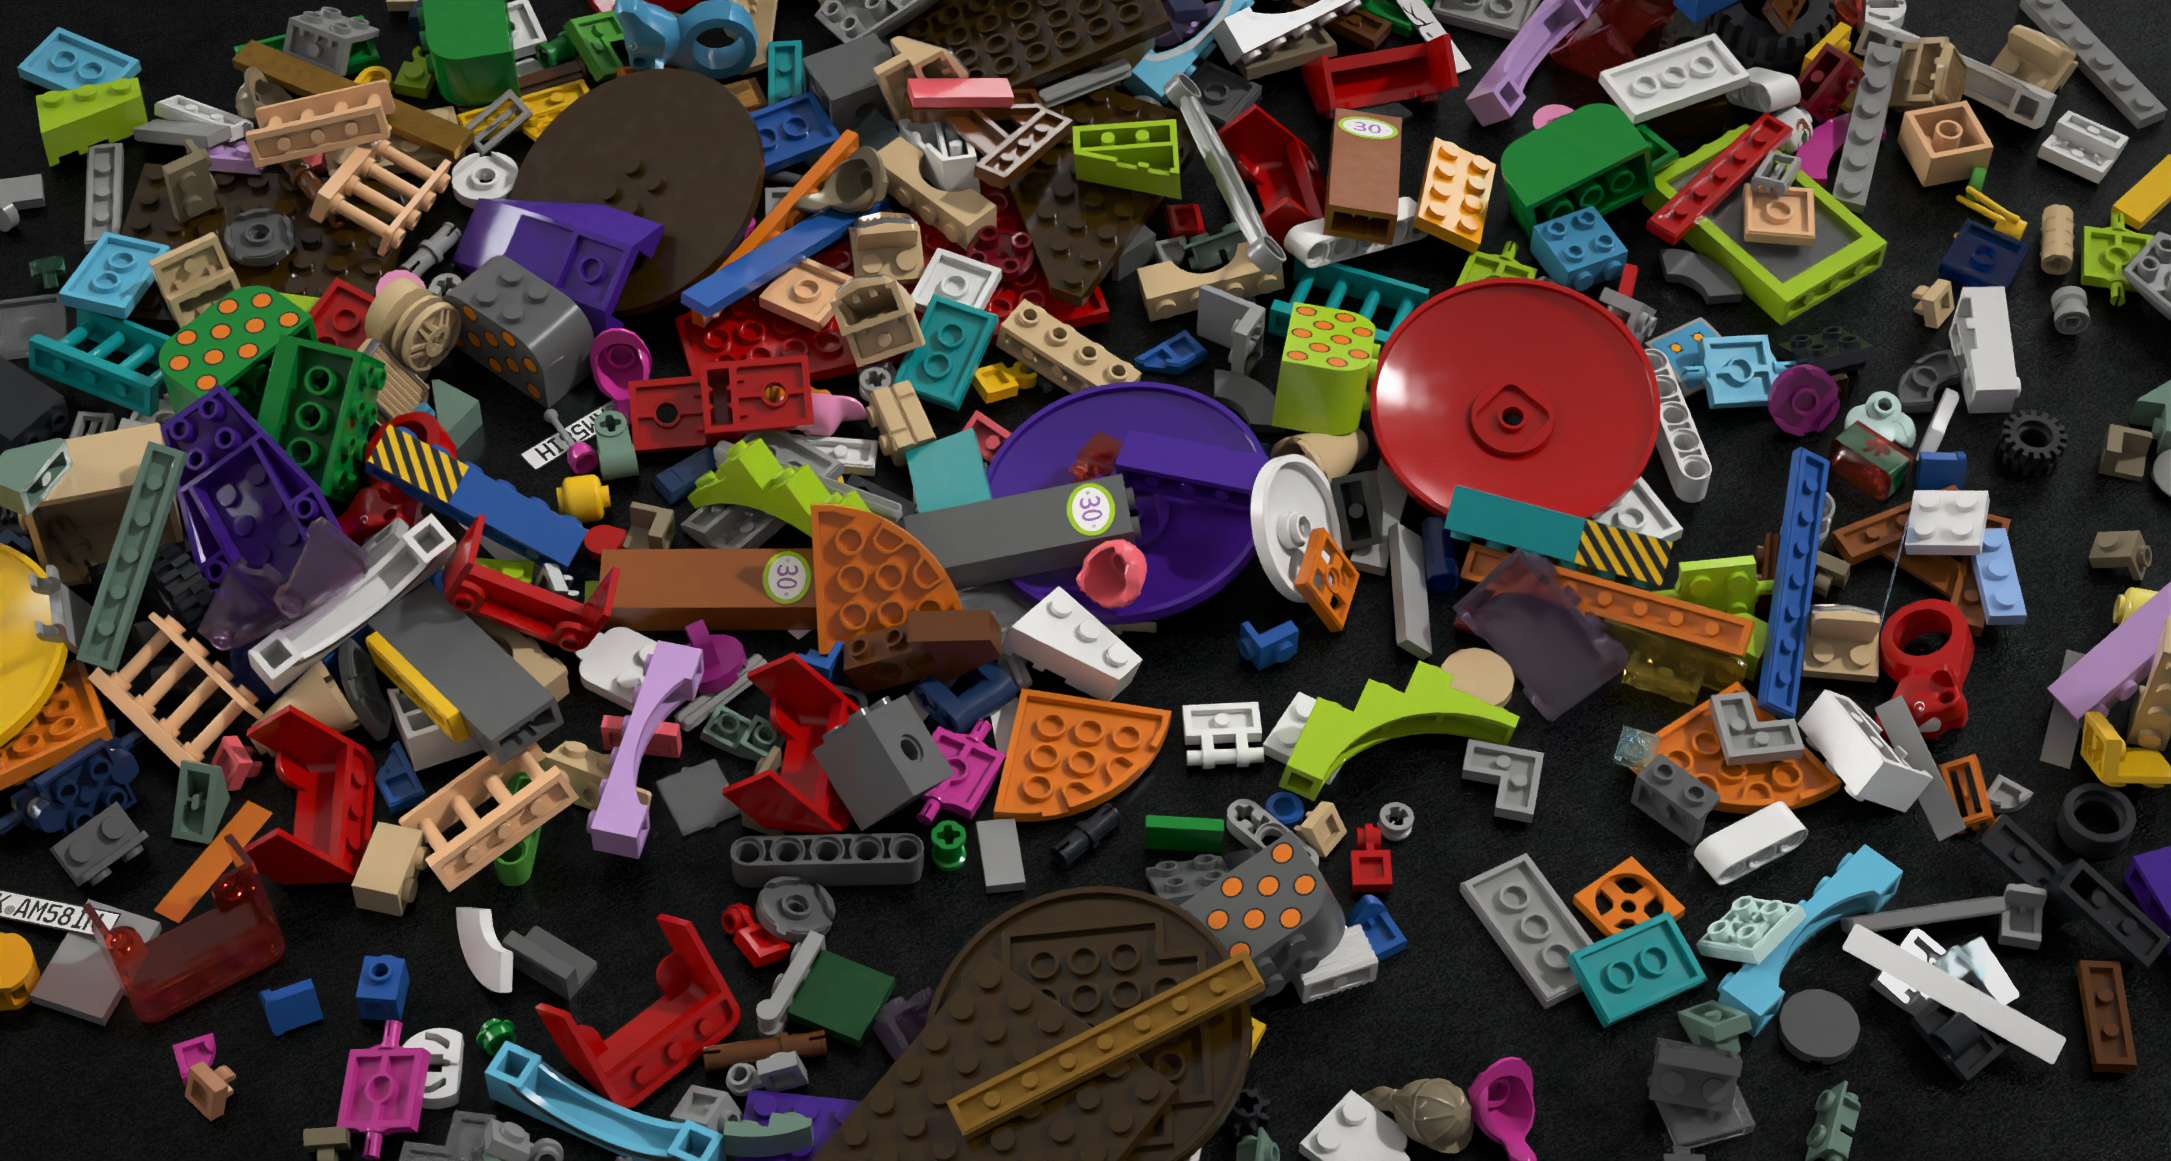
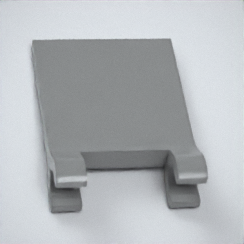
[29,565,113,675]

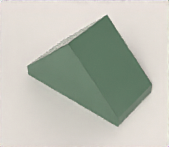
[431,379,483,451]
[171,760,230,844]

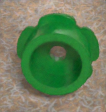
[477,1018,516,1056]

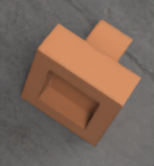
[185,1061,236,1121]

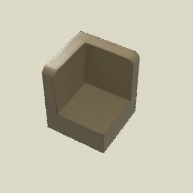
[2098,424,2153,481]
[623,502,676,549]

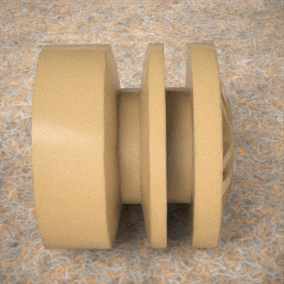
[364,277,461,371]

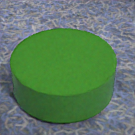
[1965,166,1987,202]

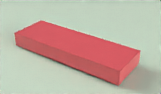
[906,78,1014,108]

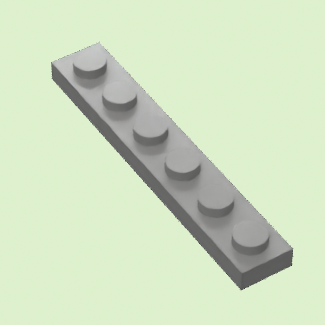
[2019,0,2167,129]
[1832,41,1902,214]

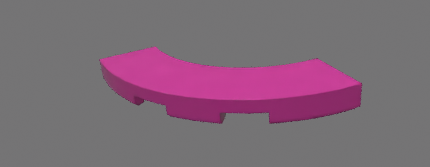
[1796,112,1886,187]

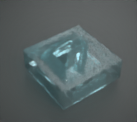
[1613,725,1661,771]

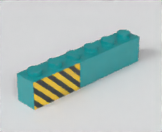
[1444,484,1673,590]

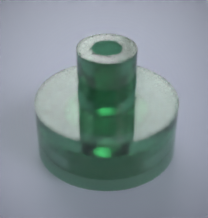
[28,256,67,289]

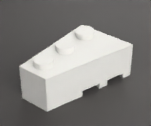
[898,119,980,193]
[1798,689,1933,812]

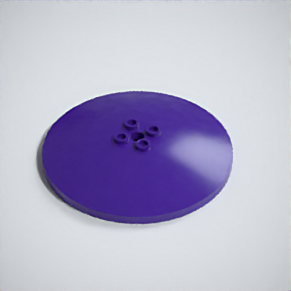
[986,382,1265,625]

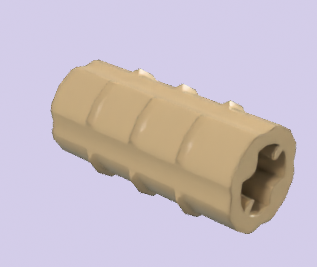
[2040,204,2075,275]

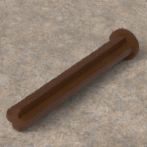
[456,55,588,114]

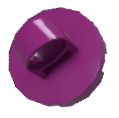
[1767,364,1840,436]
[684,619,748,695]

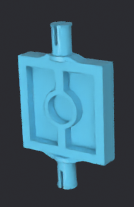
[1680,335,1797,409]

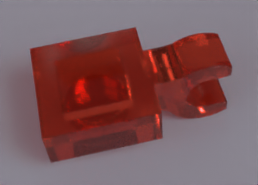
[1070,431,1123,483]

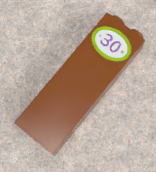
[1323,108,1402,245]
[599,548,818,631]

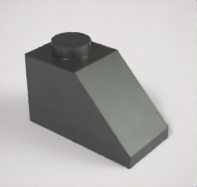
[1331,470,1383,550]

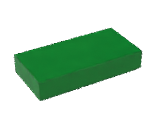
[1144,815,1224,853]

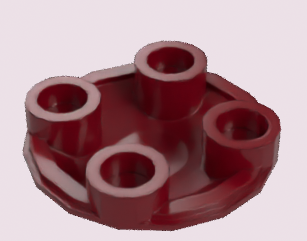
[965,225,1035,282]

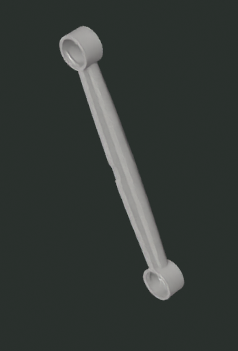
[1163,72,1287,275]

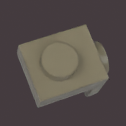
[2089,530,2152,581]

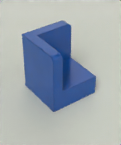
[797,641,844,685]

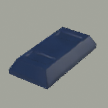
[650,446,717,505]

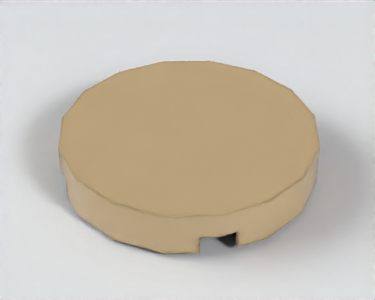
[1441,648,1514,708]

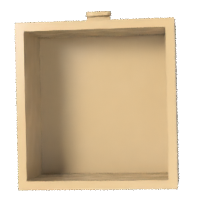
[18,423,187,587]

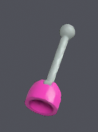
[544,409,599,474]

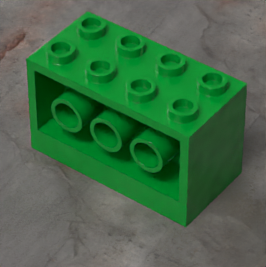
[257,333,387,504]

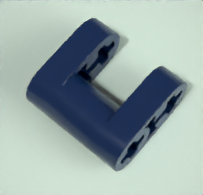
[913,661,1018,734]

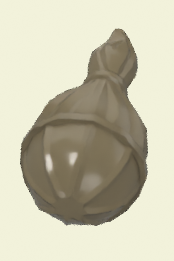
[235,67,294,129]
[795,146,889,213]
[1361,1078,1474,1154]

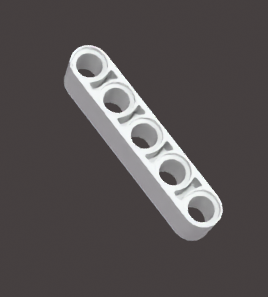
[1284,197,1429,268]
[1644,349,1712,503]

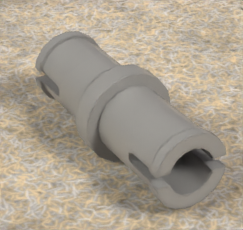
[399,222,462,278]

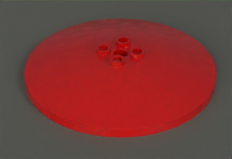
[1369,277,1660,521]

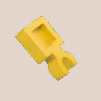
[971,361,1038,404]

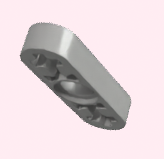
[1226,799,1319,868]

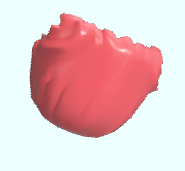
[1076,539,1147,609]

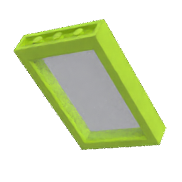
[1642,123,1887,325]

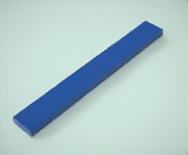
[681,196,890,318]
[1756,447,1830,719]

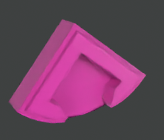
[172,1033,216,1086]

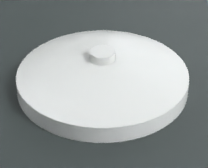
[1251,454,1345,603]

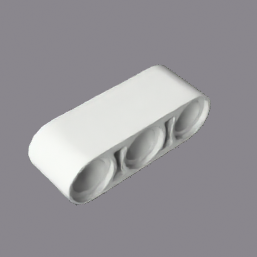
[1725,67,1801,113]
[1694,801,1808,885]

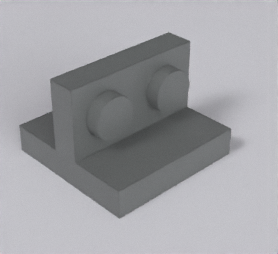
[1648,1037,1743,1114]

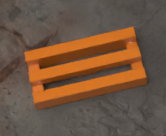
[1938,754,1995,835]

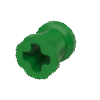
[535,31,579,69]
[931,820,966,871]

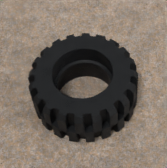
[1705,0,1836,78]

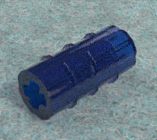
[1421,516,1459,593]

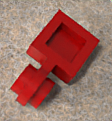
[1350,823,1392,893]
[722,903,791,968]

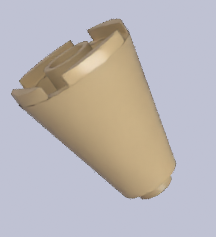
[1270,427,1369,489]
[250,660,362,758]

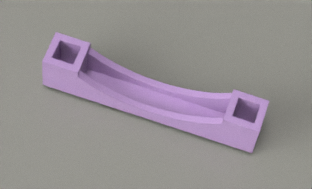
[1465,0,1601,127]
[586,640,704,859]

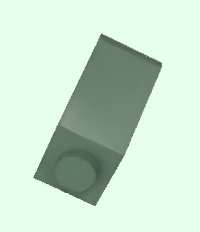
[0,438,73,517]

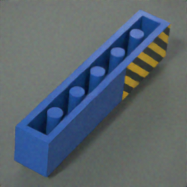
[365,424,588,575]

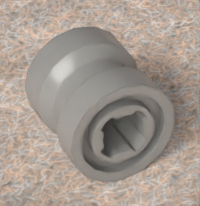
[2051,286,2090,335]

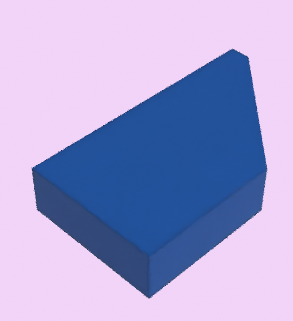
[1134,330,1207,375]
[375,741,427,815]

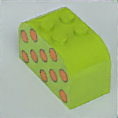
[1271,302,1380,435]

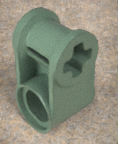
[594,411,639,481]

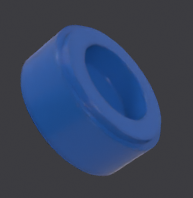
[1265,792,1304,831]

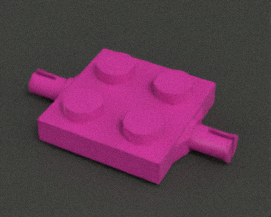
[916,719,1006,825]
[336,1020,431,1160]

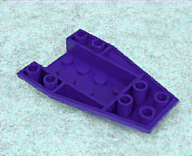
[452,198,665,338]
[160,384,351,630]

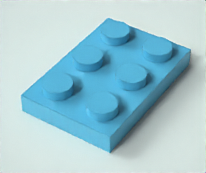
[17,27,141,91]
[58,232,171,319]

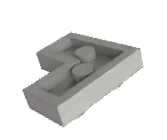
[1709,692,1804,766]
[1461,739,1544,823]

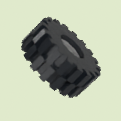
[143,542,222,642]

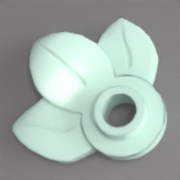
[1844,391,1916,456]

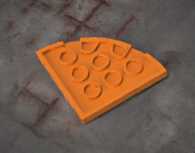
[810,503,963,654]
[0,659,113,791]
[1622,681,1842,814]
[994,688,1171,822]

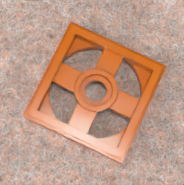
[1294,527,1360,633]
[1572,856,1685,937]

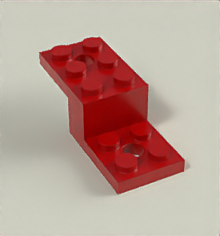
[628,355,814,454]

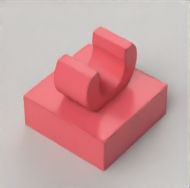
[211,735,263,791]

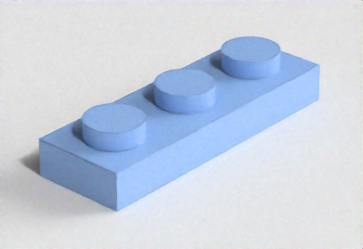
[1970,528,2027,625]

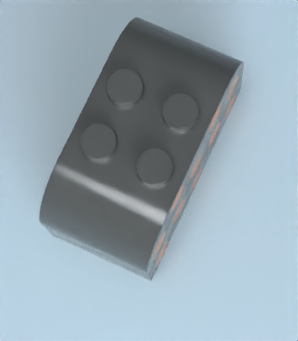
[442,255,594,409]
[1179,831,1345,1006]

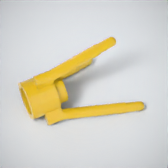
[1954,186,2028,250]

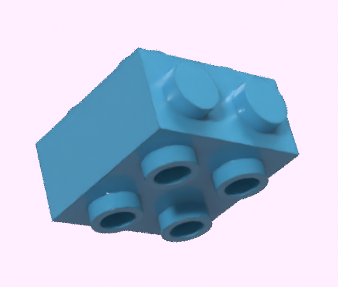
[1530,206,1628,291]

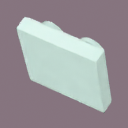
[1696,896,1807,965]

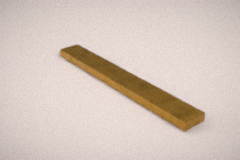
[232,40,475,160]
[946,951,1266,1141]

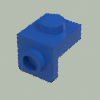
[1237,620,1299,671]

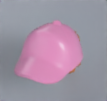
[769,386,867,437]

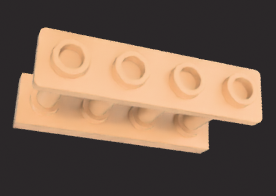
[245,79,396,168]
[309,125,452,257]
[88,611,263,768]
[398,742,579,892]

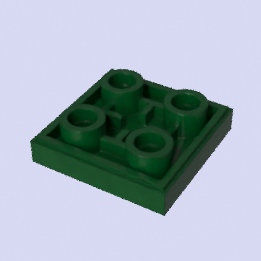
[787,949,895,1048]

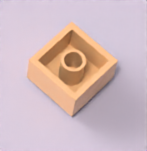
[1897,100,1994,187]

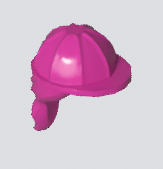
[590,328,652,428]
[1468,1057,1537,1161]

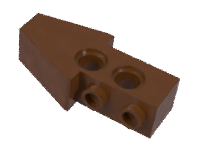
[844,610,1002,695]

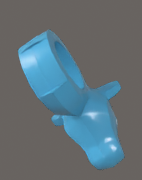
[614,0,758,79]

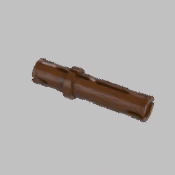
[278,158,349,228]
[702,1029,827,1072]

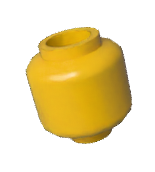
[556,474,611,523]

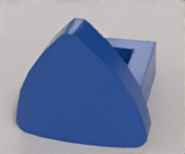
[1915,451,1967,491]
[1345,895,1407,962]
[258,978,323,1037]

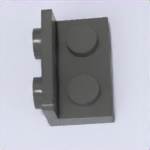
[1631,754,1721,846]
[50,801,149,887]

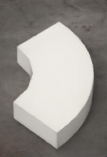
[1916,387,1959,461]
[456,907,513,993]

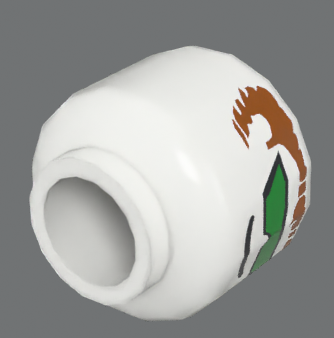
[1772,106,1813,155]

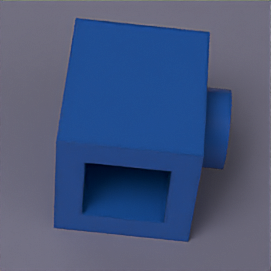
[355,955,410,1021]

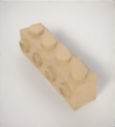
[996,299,1142,394]

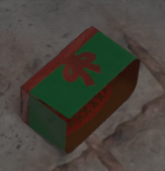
[1827,420,1914,501]

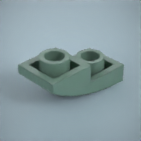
[699,703,786,762]
[723,1112,814,1157]

